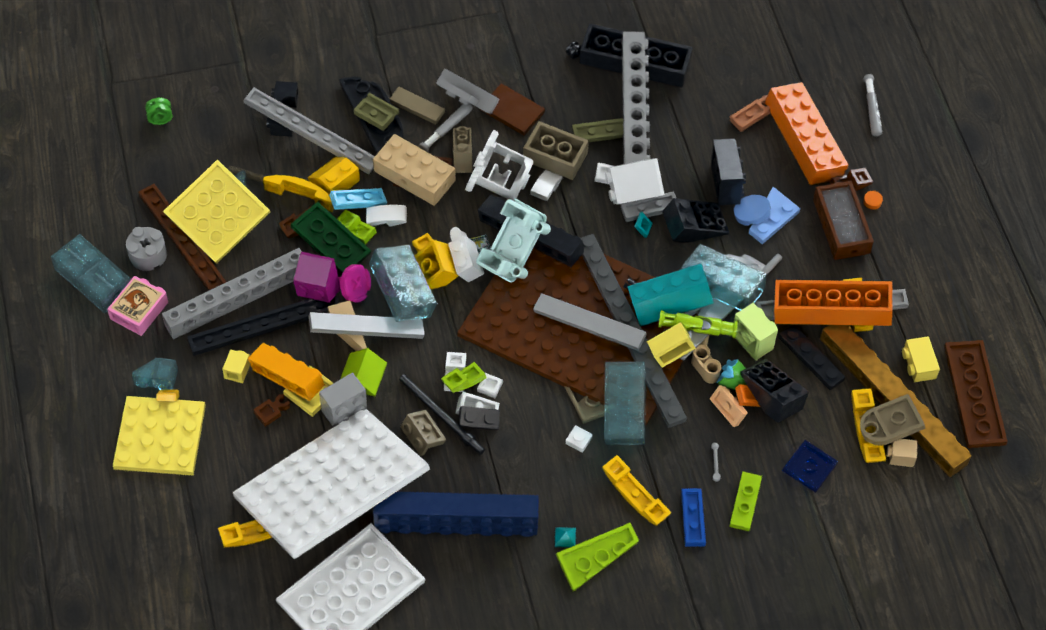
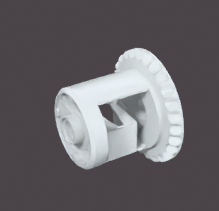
[465,130,534,201]

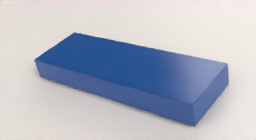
[681,489,706,547]

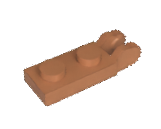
[729,95,771,132]

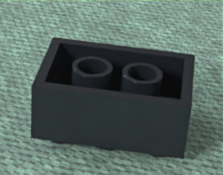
[711,139,746,205]

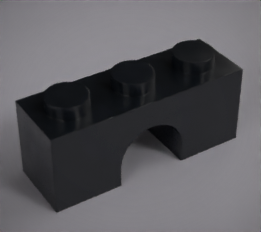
[267,81,299,137]

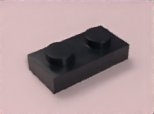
[458,406,500,430]

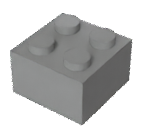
[319,372,367,427]

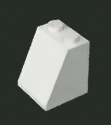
[605,158,665,204]

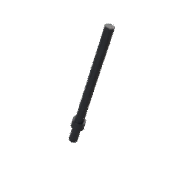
[399,374,485,455]

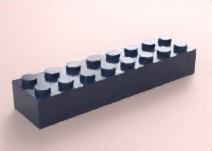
[373,492,539,537]

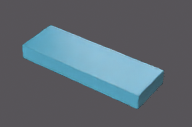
[329,188,387,210]

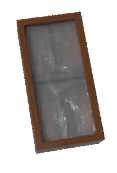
[813,181,874,260]

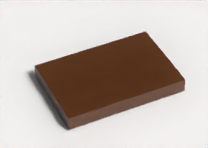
[480,83,545,135]

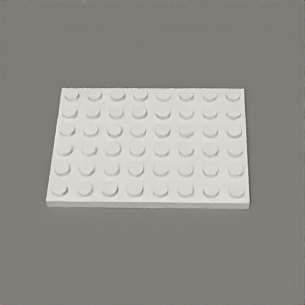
[232,409,430,559]

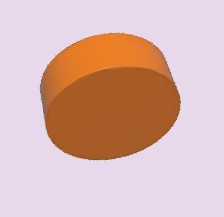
[863,191,883,210]

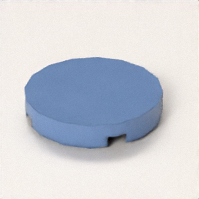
[734,195,771,226]

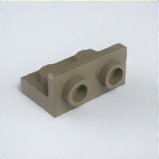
[401,410,446,456]

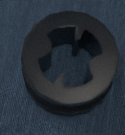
[566,41,582,59]

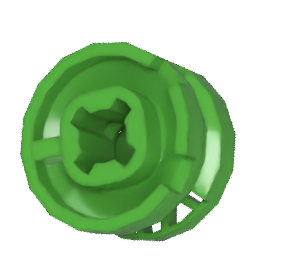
[145,98,173,125]

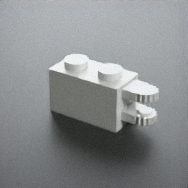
[448,227,484,282]

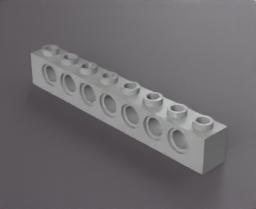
[622,32,650,164]
[162,248,302,339]

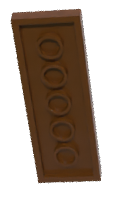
[944,340,1008,448]

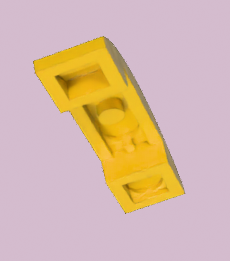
[263,175,334,212]
[851,389,886,463]
[602,455,672,526]
[218,520,272,547]

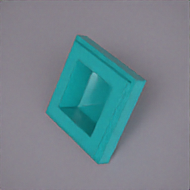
[634,212,652,238]
[555,527,576,548]

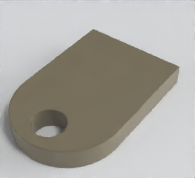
[860,394,925,445]

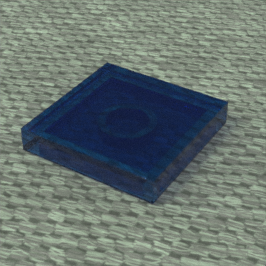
[782,440,838,492]

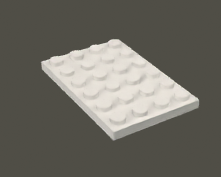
[276,523,425,630]

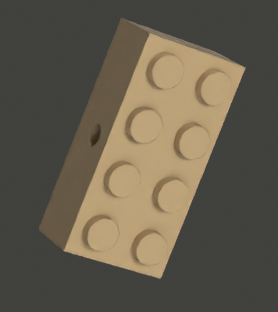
[373,134,456,206]

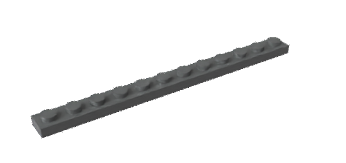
[580,234,687,428]

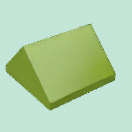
[340,348,387,397]

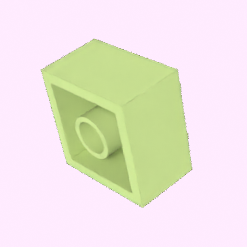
[734,303,778,361]

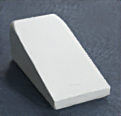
[455,392,500,415]

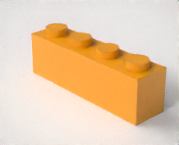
[248,343,325,401]

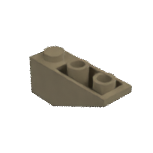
[453,126,472,173]

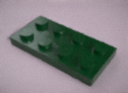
[291,201,371,275]

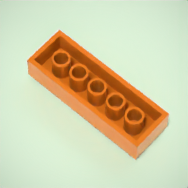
[765,82,848,185]
[774,280,892,326]

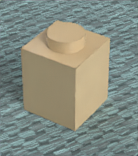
[886,439,917,467]

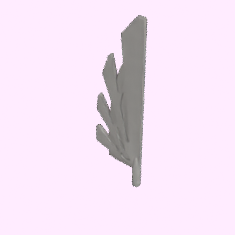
[680,254,782,360]

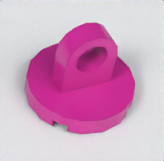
[338,264,371,303]

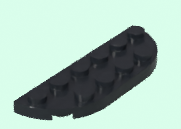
[339,77,403,155]

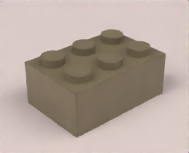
[523,121,589,180]

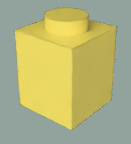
[223,350,250,383]

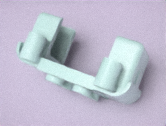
[476,198,550,283]

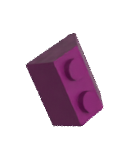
[293,252,341,302]

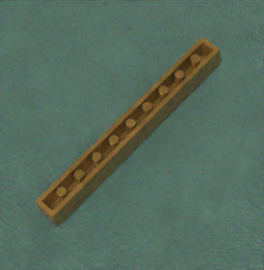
[820,325,971,477]

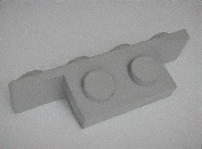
[436,69,499,114]

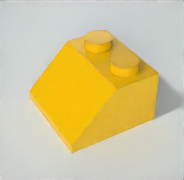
[308,157,360,194]
[408,240,459,292]

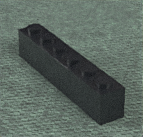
[478,195,584,267]

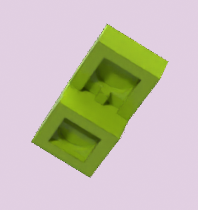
[337,210,377,245]
[441,362,486,393]

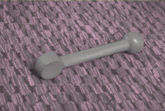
[711,443,721,482]

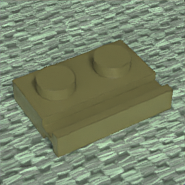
[354,93,399,131]

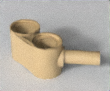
[691,335,721,384]

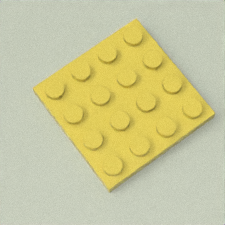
[163,160,270,264]
[113,396,206,475]

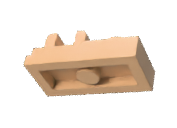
[710,385,748,427]

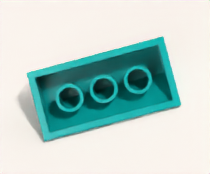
[627,263,714,326]

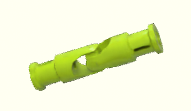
[658,310,738,338]

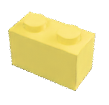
[647,322,696,368]
[902,336,940,382]

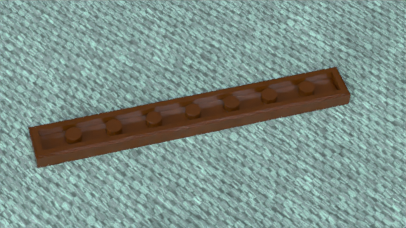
[138,183,226,291]

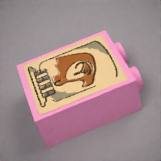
[107,276,168,336]

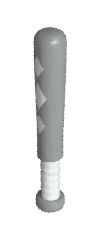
[863,74,882,136]
[419,103,473,152]

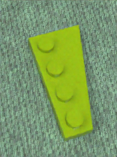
[556,523,639,592]

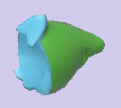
[716,359,747,390]

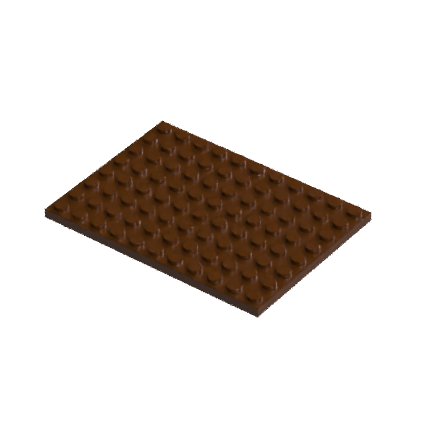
[457,248,699,426]

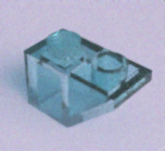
[132,358,178,390]

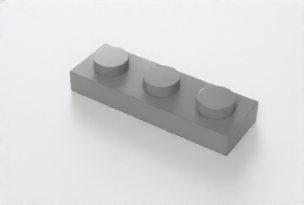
[621,191,676,222]

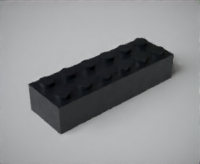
[579,23,693,88]

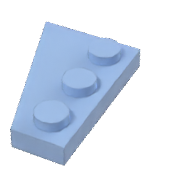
[749,187,800,244]

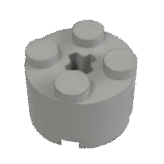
[126,227,167,271]

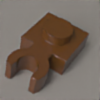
[253,394,290,427]

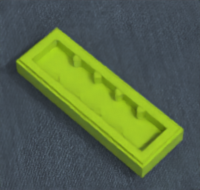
[730,472,762,531]

